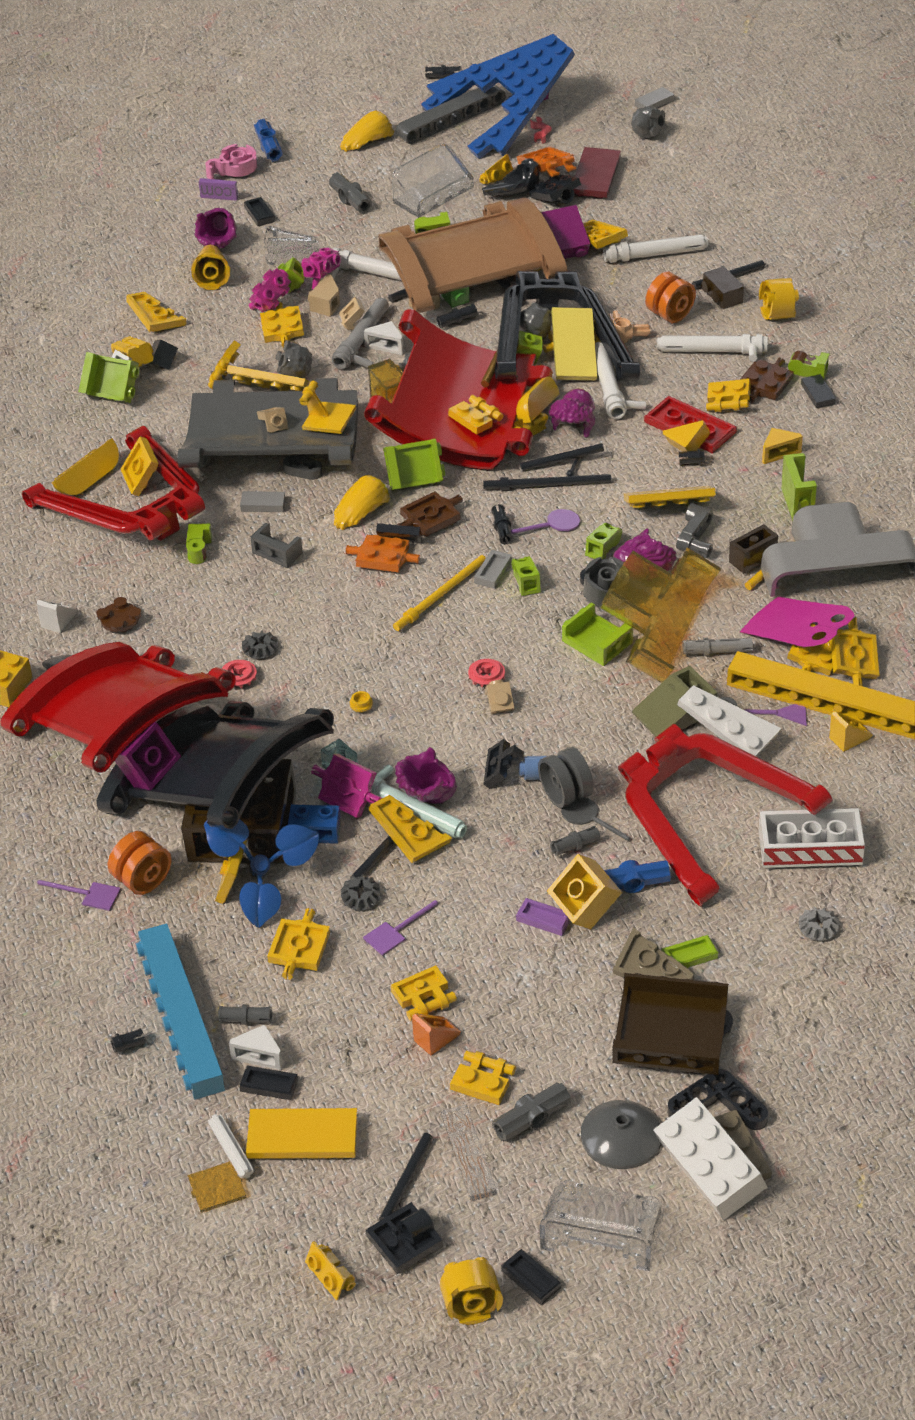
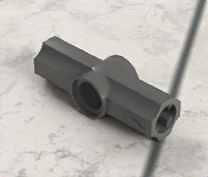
[329,172,372,214]
[492,1082,571,1141]

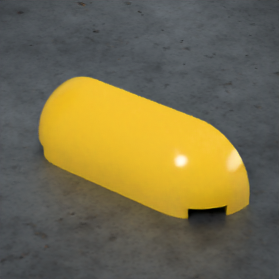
[516,377,559,423]
[51,438,119,495]

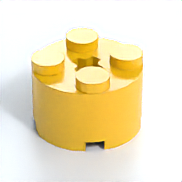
[759,278,799,320]
[440,1257,503,1325]

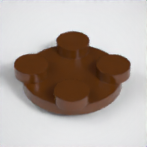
[96,597,142,632]

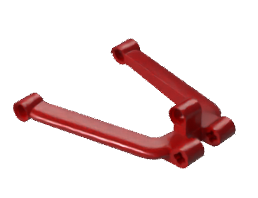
[21,426,205,541]
[618,724,833,906]

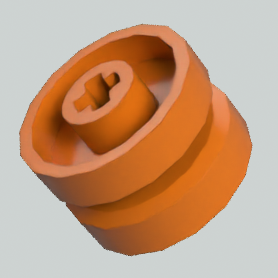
[645,271,696,323]
[107,831,172,895]

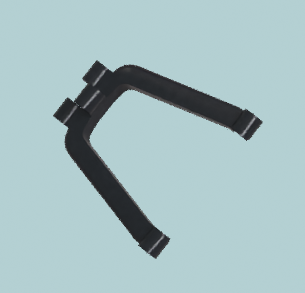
[495,271,640,381]

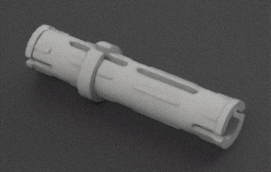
[682,637,753,656]

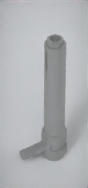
[332,298,389,369]

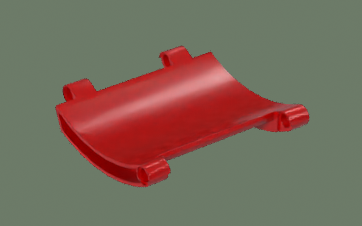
[364,309,553,470]
[0,642,236,773]

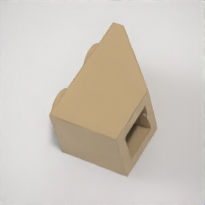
[308,274,340,317]

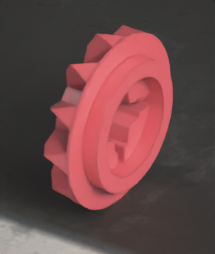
[468,659,505,688]
[221,660,257,689]

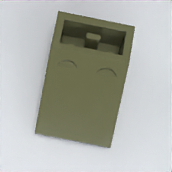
[632,666,718,737]

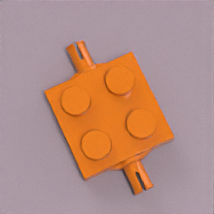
[345,535,420,572]

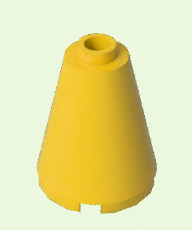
[191,245,230,290]

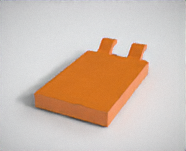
[517,147,576,177]

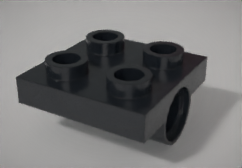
[529,173,581,203]
[365,1202,443,1274]

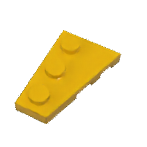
[126,291,187,332]
[369,795,452,863]

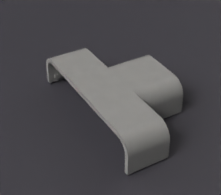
[761,502,915,597]

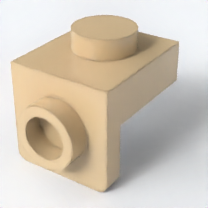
[485,680,514,714]

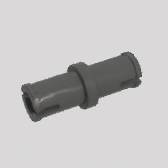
[550,826,600,856]
[218,1004,273,1025]

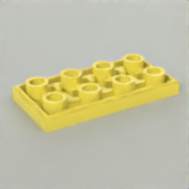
[551,307,597,380]

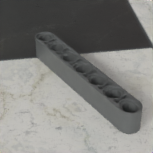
[395,85,506,144]

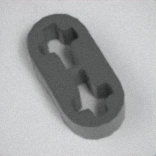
[283,455,322,480]

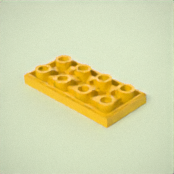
[227,365,316,391]
[623,486,716,508]
[246,1108,358,1158]

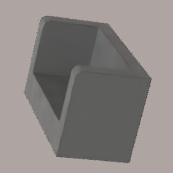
[250,523,303,568]

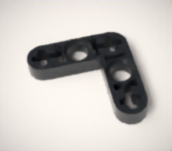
[667,1069,768,1130]

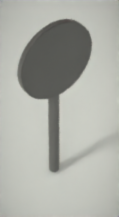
[561,798,630,841]

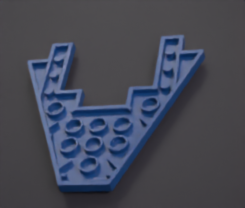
[421,34,575,159]

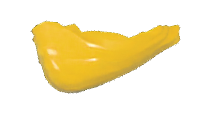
[340,110,394,152]
[334,475,390,530]

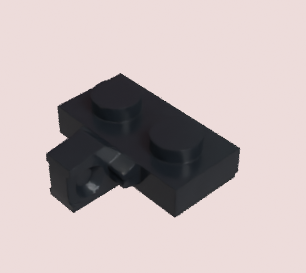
[483,739,524,789]

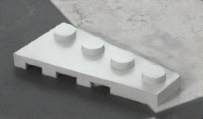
[677,685,782,757]

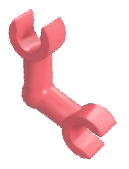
[530,116,552,144]

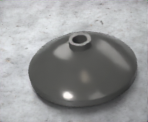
[581,1100,661,1169]

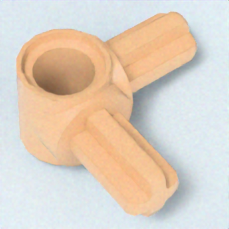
[609,310,650,343]

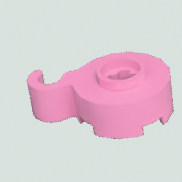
[205,144,257,179]

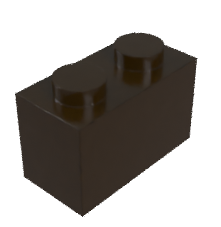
[702,266,744,309]
[729,524,778,574]

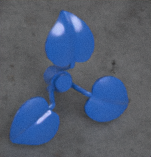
[204,819,319,928]

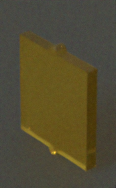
[187,1161,247,1213]

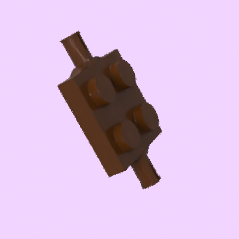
[740,358,794,403]
[398,491,463,537]

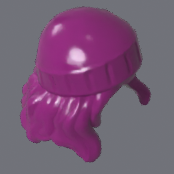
[195,208,237,250]
[549,388,596,438]
[613,528,677,581]
[395,747,457,805]

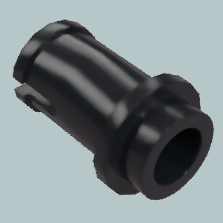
[679,448,705,465]
[110,1028,146,1054]

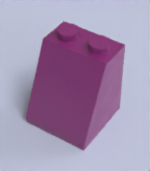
[541,205,590,260]

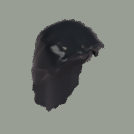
[482,158,539,196]

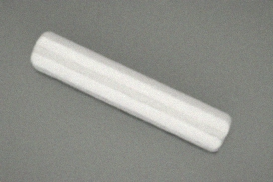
[208,1114,254,1179]

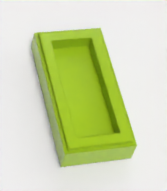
[661,935,718,968]

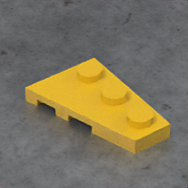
[583,219,628,249]

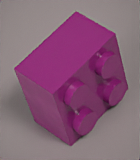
[115,722,181,790]

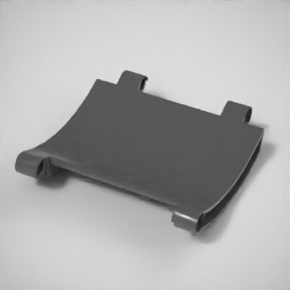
[178,378,358,468]

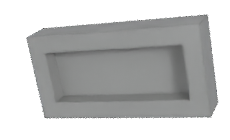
[635,87,674,108]
[240,491,286,512]
[474,550,512,589]

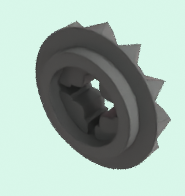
[242,630,278,659]
[341,874,381,911]

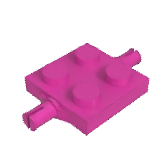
[311,754,382,818]

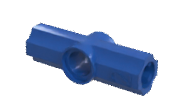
[254,119,283,162]
[604,860,671,893]

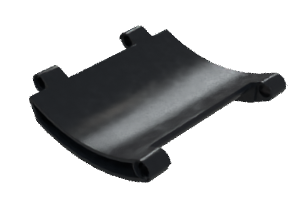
[96,701,334,829]

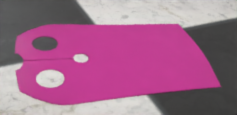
[740,597,855,647]

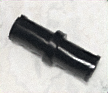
[425,65,462,79]
[436,304,478,329]
[491,504,513,544]

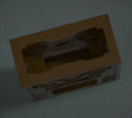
[181,759,297,863]

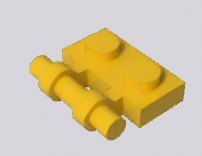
[208,340,241,389]
[706,379,751,412]
[448,395,503,434]
[391,965,457,1021]
[450,1050,516,1105]

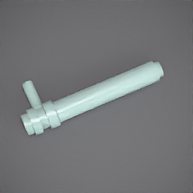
[371,765,467,839]

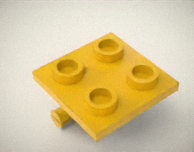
[299,381,356,434]

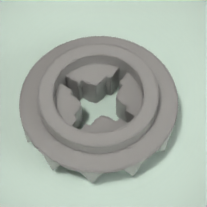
[799,906,839,941]

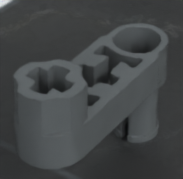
[676,503,714,558]

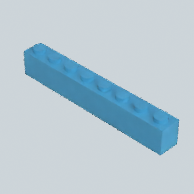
[135,923,225,1100]

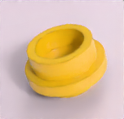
[349,691,373,712]

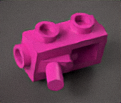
[301,248,341,289]
[249,268,291,313]

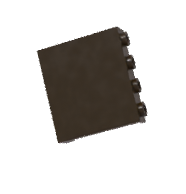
[612,973,729,1075]

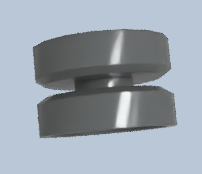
[538,746,594,808]

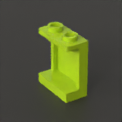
[78,352,139,403]
[383,439,446,490]
[781,453,817,521]
[562,602,634,666]

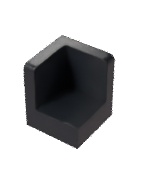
[149,339,178,369]

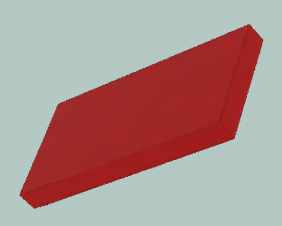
[644,396,737,454]

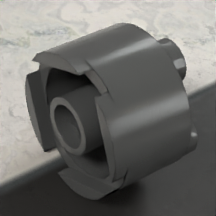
[583,557,630,611]

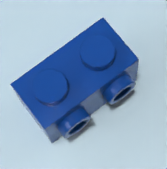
[288,804,341,844]

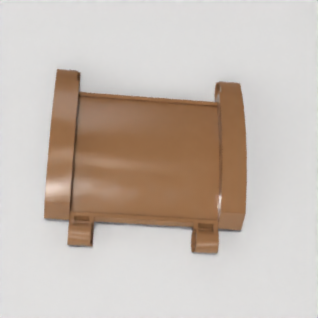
[378,197,568,313]

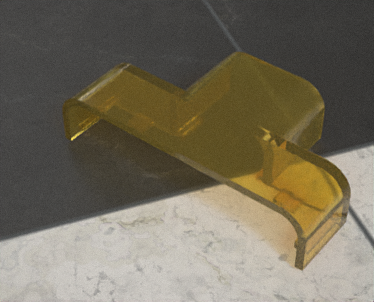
[600,548,721,683]

